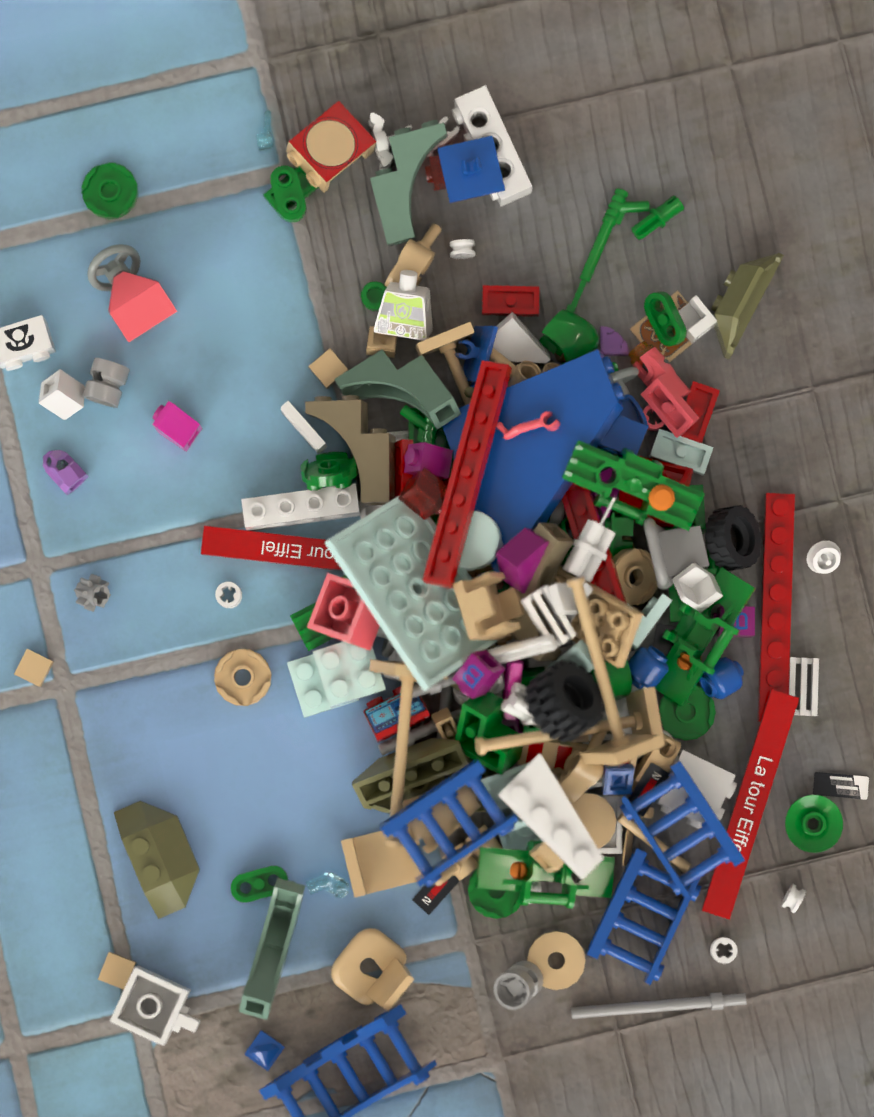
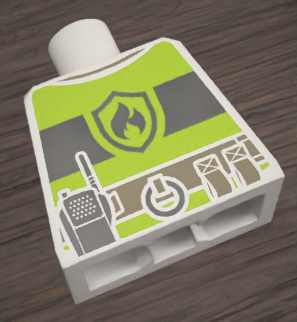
[374,270,433,341]

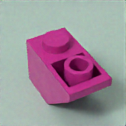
[152,401,202,452]

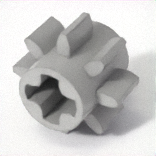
[74,574,111,612]

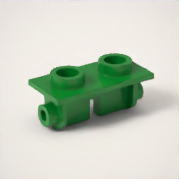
[605,510,634,558]

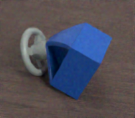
[597,367,649,458]

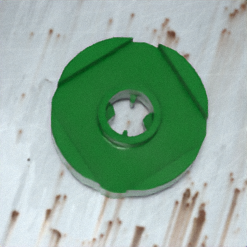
[300,452,359,491]

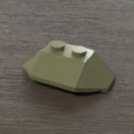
[711,253,784,360]
[352,738,469,814]
[114,801,200,919]

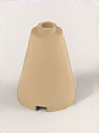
[402,784,481,854]

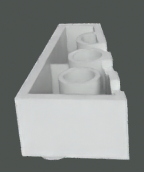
[497,753,604,880]

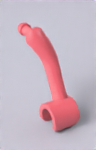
[496,411,560,440]

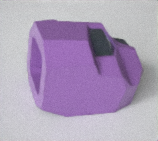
[43,450,89,495]

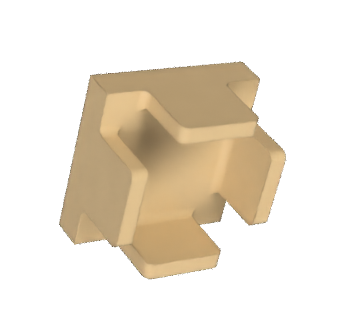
[453,572,525,640]

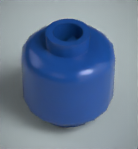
[628,645,669,689]
[699,657,744,699]

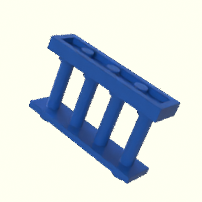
[379,759,518,887]
[619,760,745,899]
[586,848,702,985]

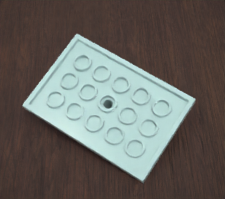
[325,489,498,691]

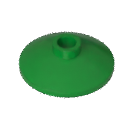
[785,795,843,853]

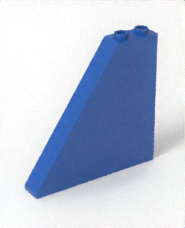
[442,350,625,572]

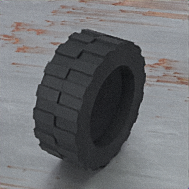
[705,505,762,571]

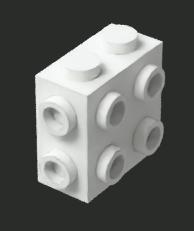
[656,750,737,829]

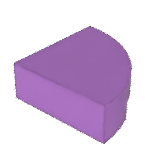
[600,326,629,356]

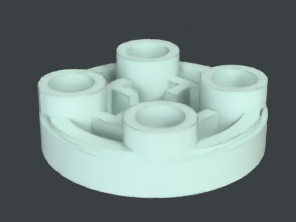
[459,511,503,571]

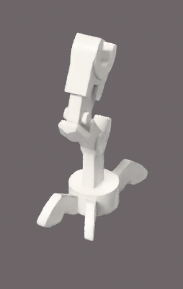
[368,113,460,170]

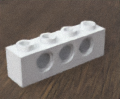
[452,85,532,207]
[241,483,360,531]

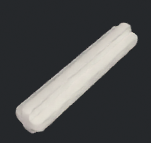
[487,634,557,664]

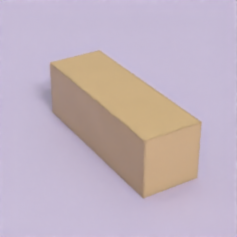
[431,707,470,758]

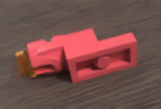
[628,341,699,438]

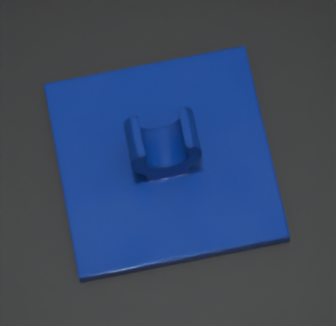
[437,136,505,203]
[455,326,498,382]

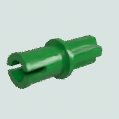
[631,195,684,240]

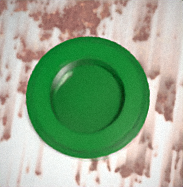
[361,281,387,311]

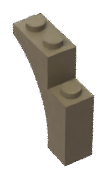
[305,395,396,506]
[509,523,574,662]

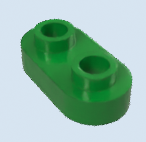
[270,165,307,223]
[644,291,686,346]
[231,866,288,903]

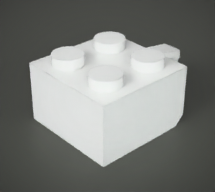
[110,965,201,1046]

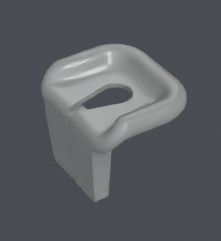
[644,518,709,590]

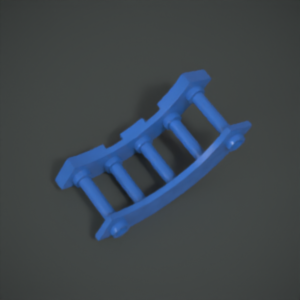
[259,1004,437,1117]

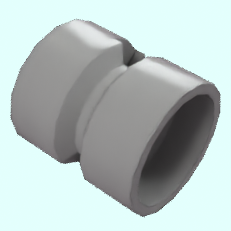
[82,358,130,408]
[494,961,543,1010]

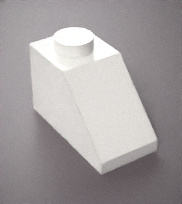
[492,312,550,363]

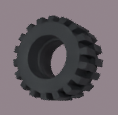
[525,660,605,742]

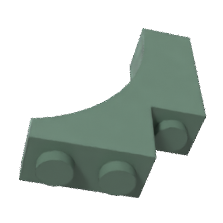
[370,120,448,246]
[334,349,461,429]
[239,878,305,1020]

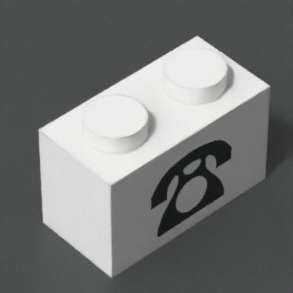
[0,315,56,371]

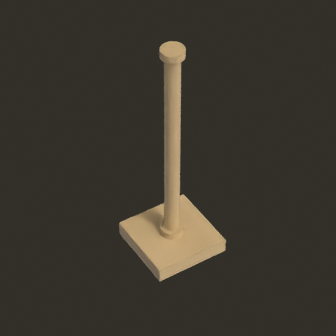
[415,322,475,405]
[567,576,664,765]
[369,659,448,847]
[475,687,665,756]

